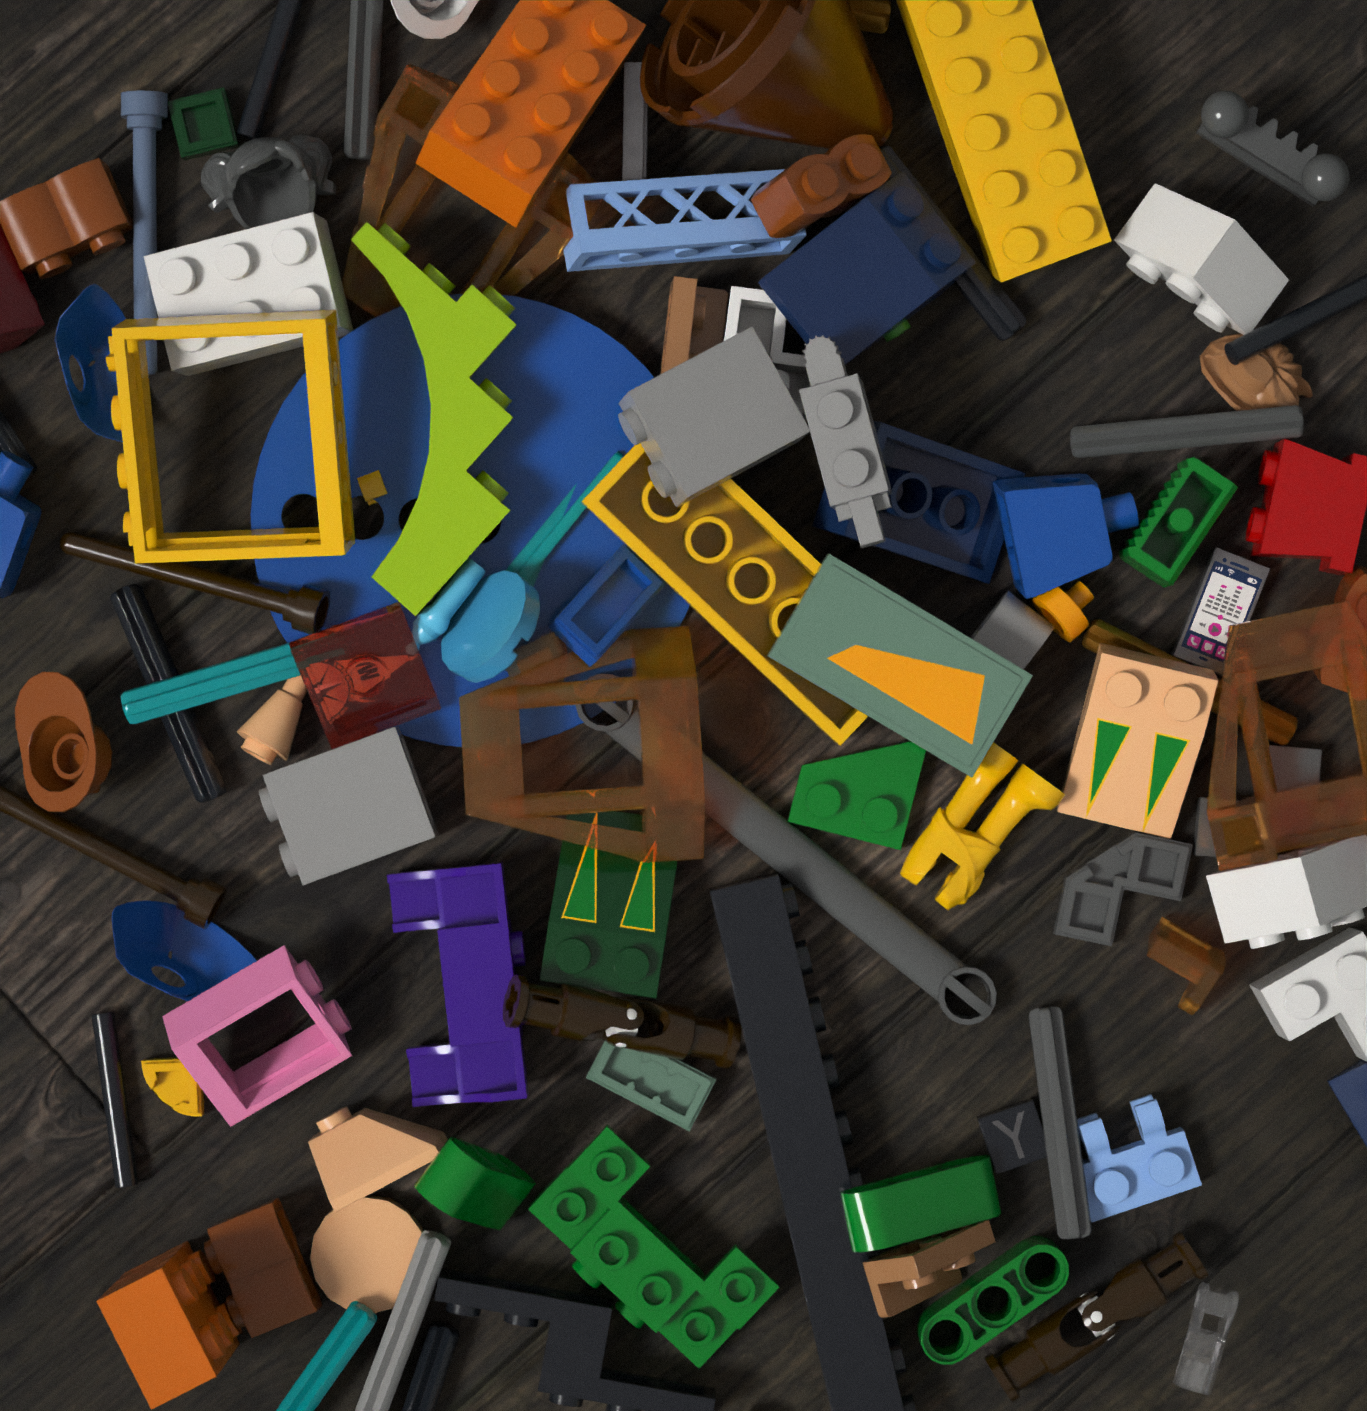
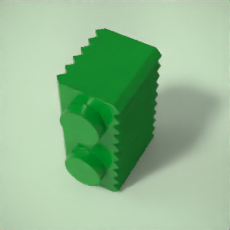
[1119,457,1238,588]

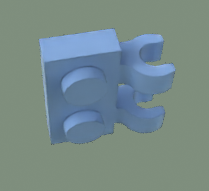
[1077,1094,1202,1222]

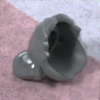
[201,134,336,229]

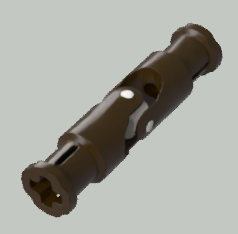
[503,974,741,1069]
[984,1231,1209,1402]

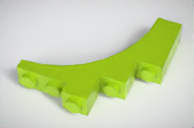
[351,222,517,616]

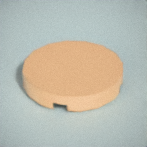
[310,1195,423,1313]

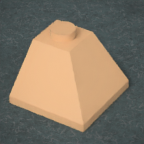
[308,1106,448,1213]

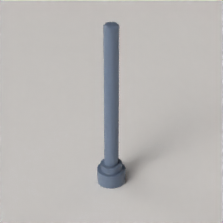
[121,90,168,375]

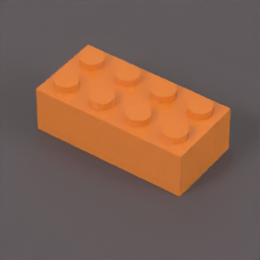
[416,0,646,228]

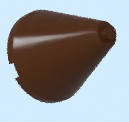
[640,0,893,149]

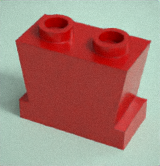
[1245,439,1367,576]

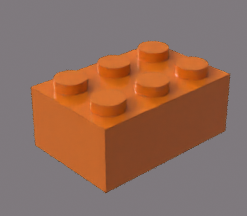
[96,1241,242,1410]

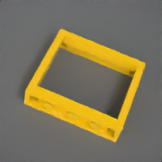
[106,310,355,564]

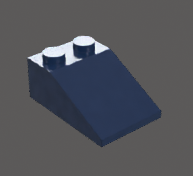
[758,171,976,365]
[812,421,1025,584]

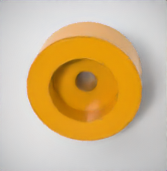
[1032,581,1094,642]

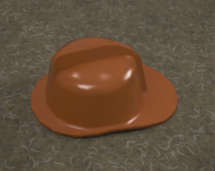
[15,672,113,812]

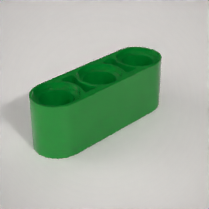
[414,1137,536,1231]
[841,1155,1001,1252]
[917,1236,1069,1365]

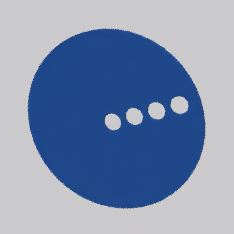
[251,294,689,748]

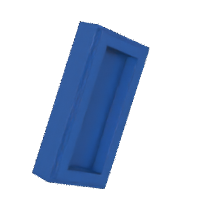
[547,544,666,667]

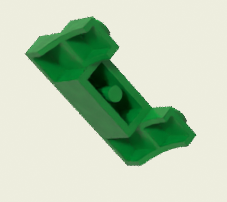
[528,1124,779,1369]

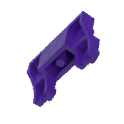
[387,862,529,1107]

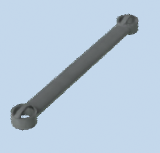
[575,673,997,1025]

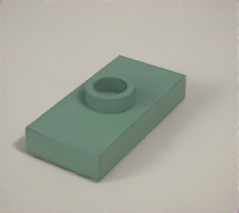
[586,1036,716,1132]

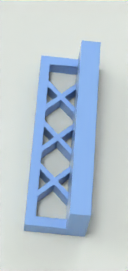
[563,169,807,272]

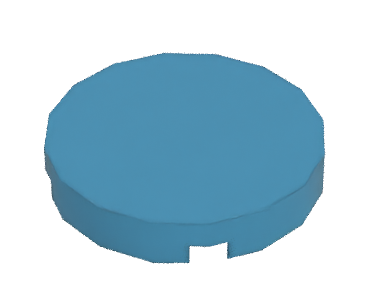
[441,570,540,683]

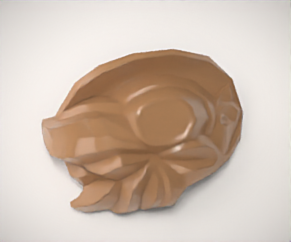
[1199,333,1313,411]

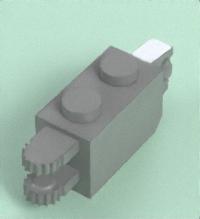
[799,335,892,548]

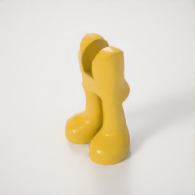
[900,742,1065,910]

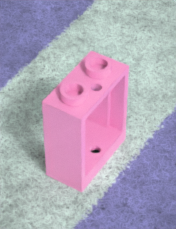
[162,945,352,1127]

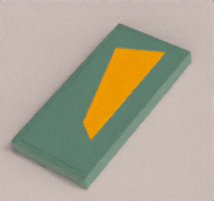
[767,554,1033,777]

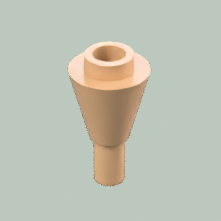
[237,673,312,765]

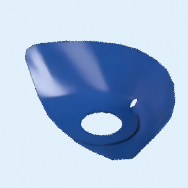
[55,284,126,443]
[112,900,257,1001]

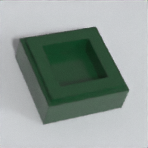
[168,87,240,161]

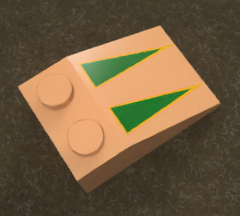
[1057,643,1218,839]

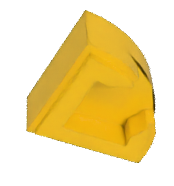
[141,1057,204,1117]

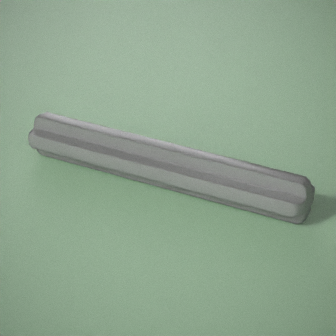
[355,1230,451,1411]

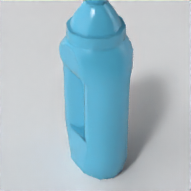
[405,558,486,654]

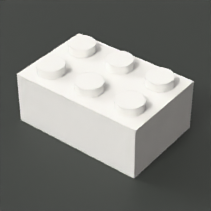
[143,212,353,376]

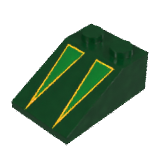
[540,804,684,998]

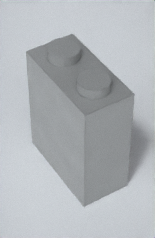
[618,326,810,508]
[259,726,439,885]

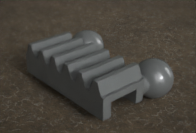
[1196,90,1350,207]

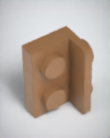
[660,276,728,374]
[863,1220,995,1318]

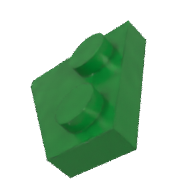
[788,741,926,850]

